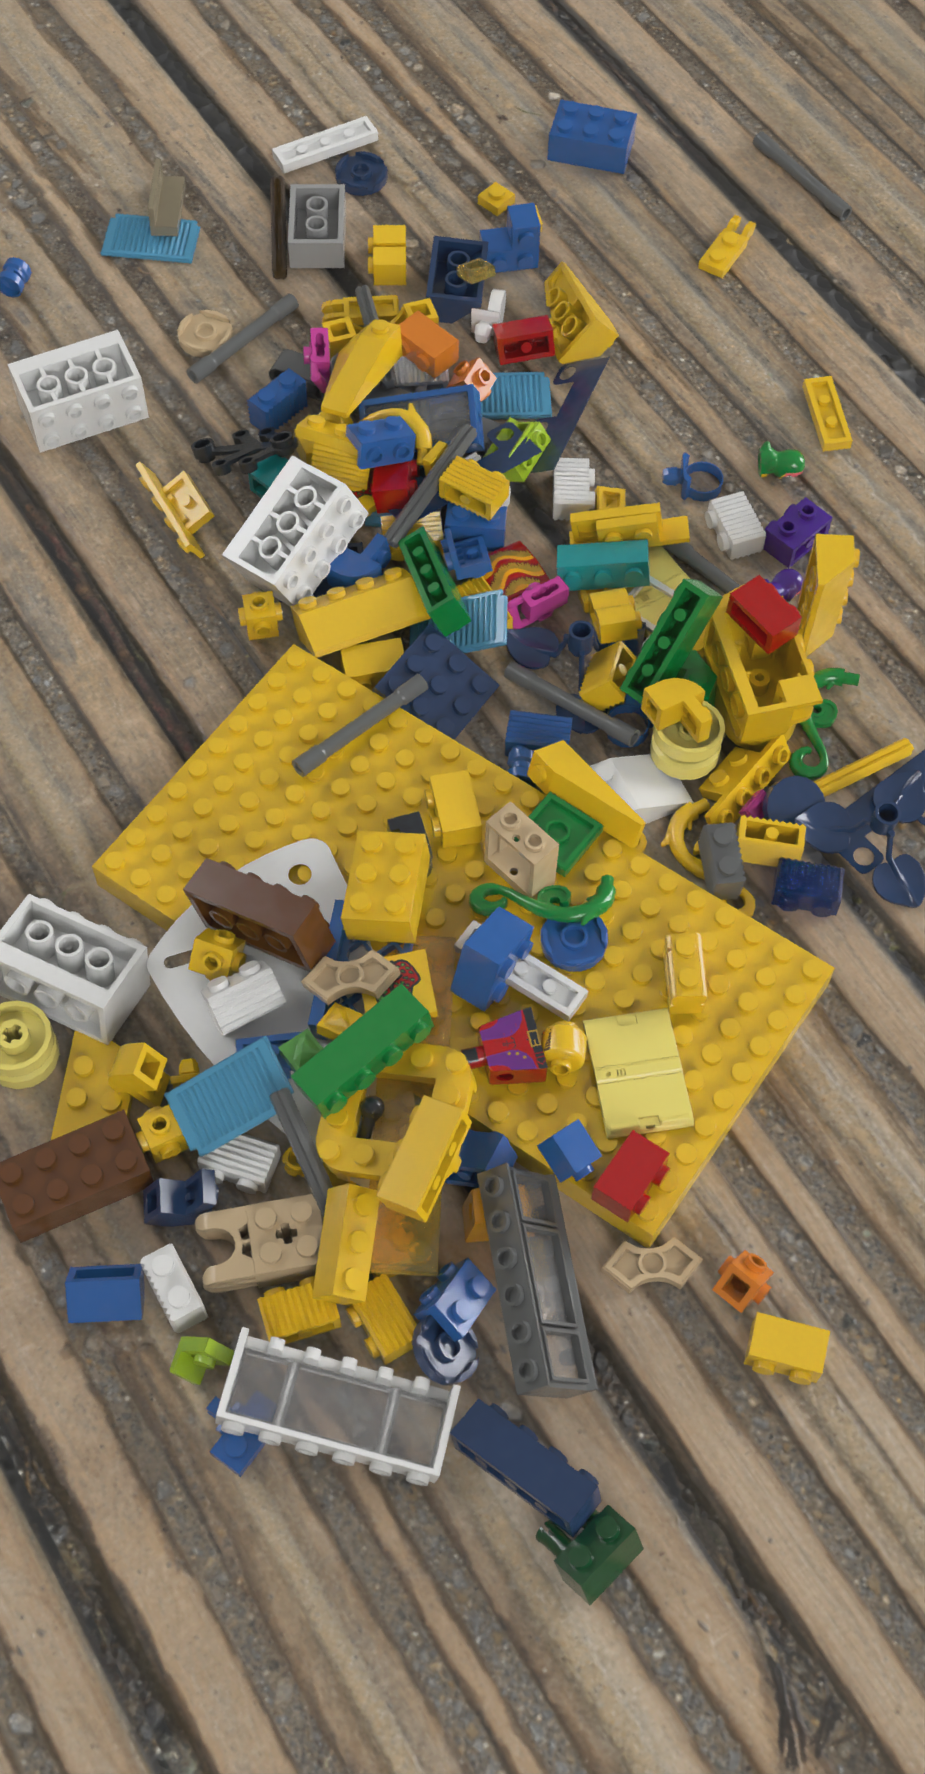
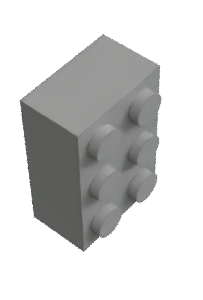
[288,184,346,268]

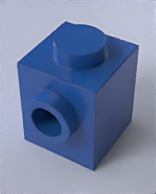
[537,1119,602,1183]

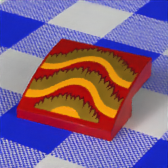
[483,540,550,602]

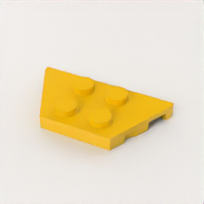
[50,1030,133,1141]

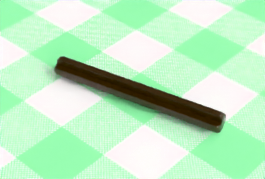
[270,176,287,280]

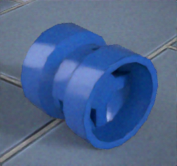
[0,257,32,298]
[507,748,536,788]

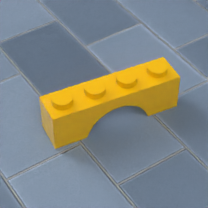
[322,298,439,361]

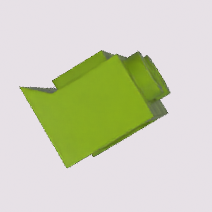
[483,417,551,482]

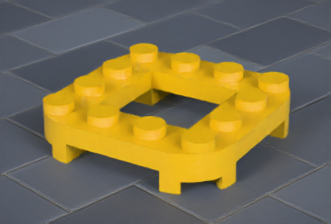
[316,1043,477,1182]

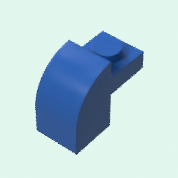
[326,533,391,588]

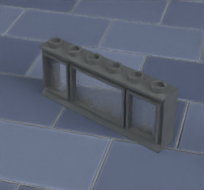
[477,1163,598,1399]

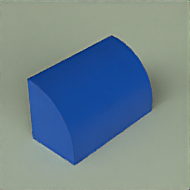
[65,1264,145,1323]

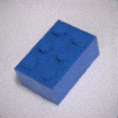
[547,99,637,174]

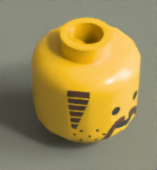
[541,1021,587,1076]

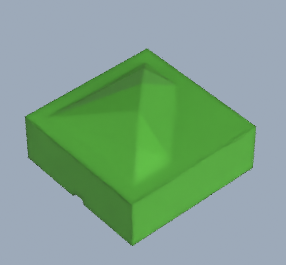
[278,1028,323,1072]

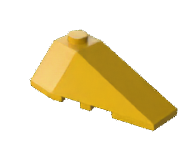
[544,261,619,364]
[321,319,403,418]
[527,740,646,848]

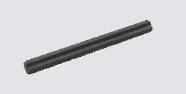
[270,1088,374,1282]

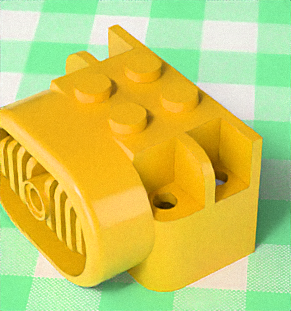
[704,596,823,752]

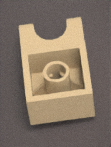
[195,1194,323,1293]

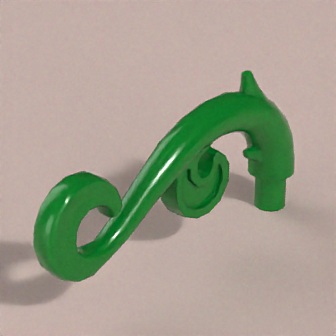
[789,668,860,780]
[469,875,616,926]

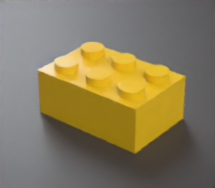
[341,830,430,944]

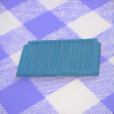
[101,213,200,264]
[481,372,552,420]
[409,589,508,653]
[164,1035,294,1157]

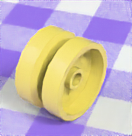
[650,701,725,780]
[0,1000,60,1089]

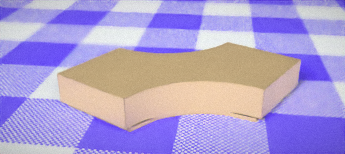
[301,950,401,1006]
[601,1237,703,1294]

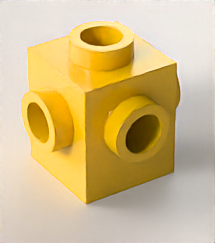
[238,591,283,640]
[188,928,247,981]
[135,1104,188,1163]

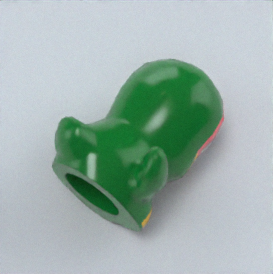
[758,441,805,479]

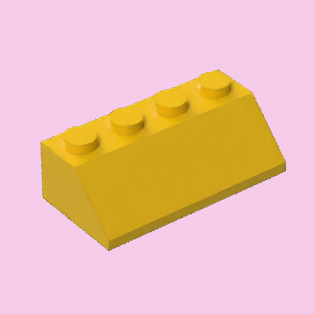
[796,534,860,657]
[290,567,431,658]

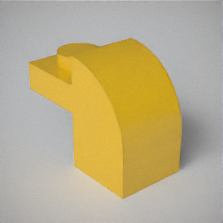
[641,678,713,744]
[108,1042,170,1108]

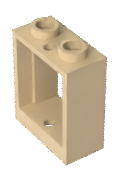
[484,801,559,900]

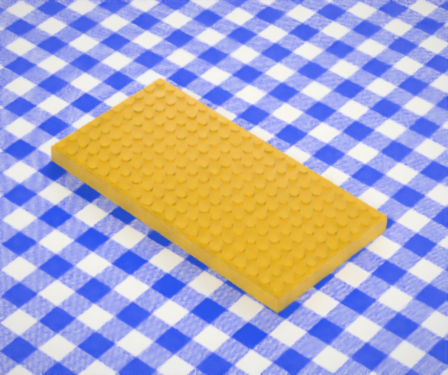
[92,644,835,1248]

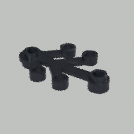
[191,427,299,476]

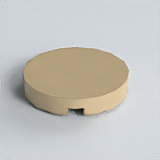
[177,310,234,358]

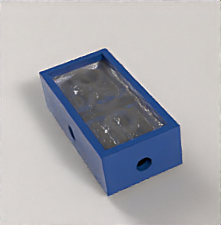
[359,384,485,459]

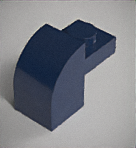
[143,1169,219,1227]

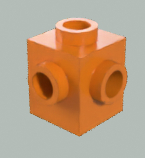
[446,357,497,402]
[712,1250,774,1313]

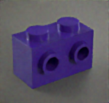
[763,497,832,569]

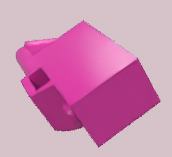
[303,328,330,393]
[507,576,569,629]

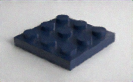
[371,624,500,740]

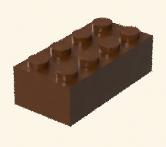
[183,858,336,972]
[0,1110,154,1243]

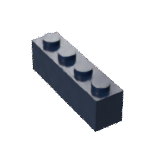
[450,1398,602,1538]

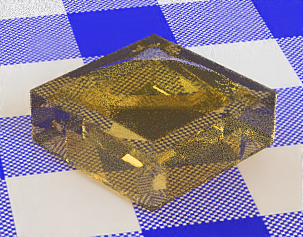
[457,258,496,284]

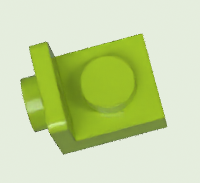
[170,1336,235,1385]

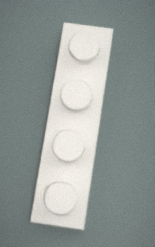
[272,116,378,174]
[454,920,588,1021]

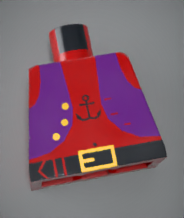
[461,1007,548,1085]

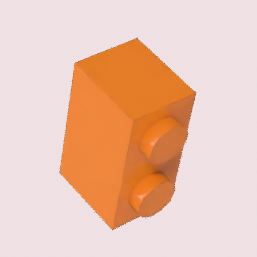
[399,310,459,379]

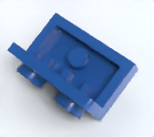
[346,416,416,470]
[441,528,493,581]
[413,1258,497,1342]

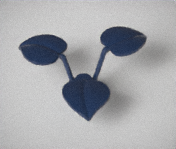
[506,620,646,734]
[794,770,925,908]

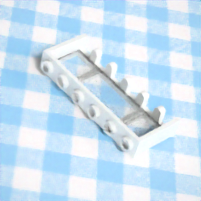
[215,1327,461,1486]

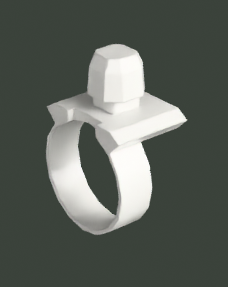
[471,289,506,343]

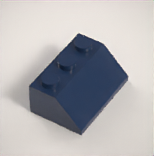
[426,236,489,324]

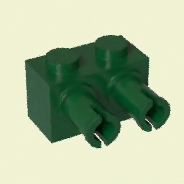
[536,1505,644,1605]

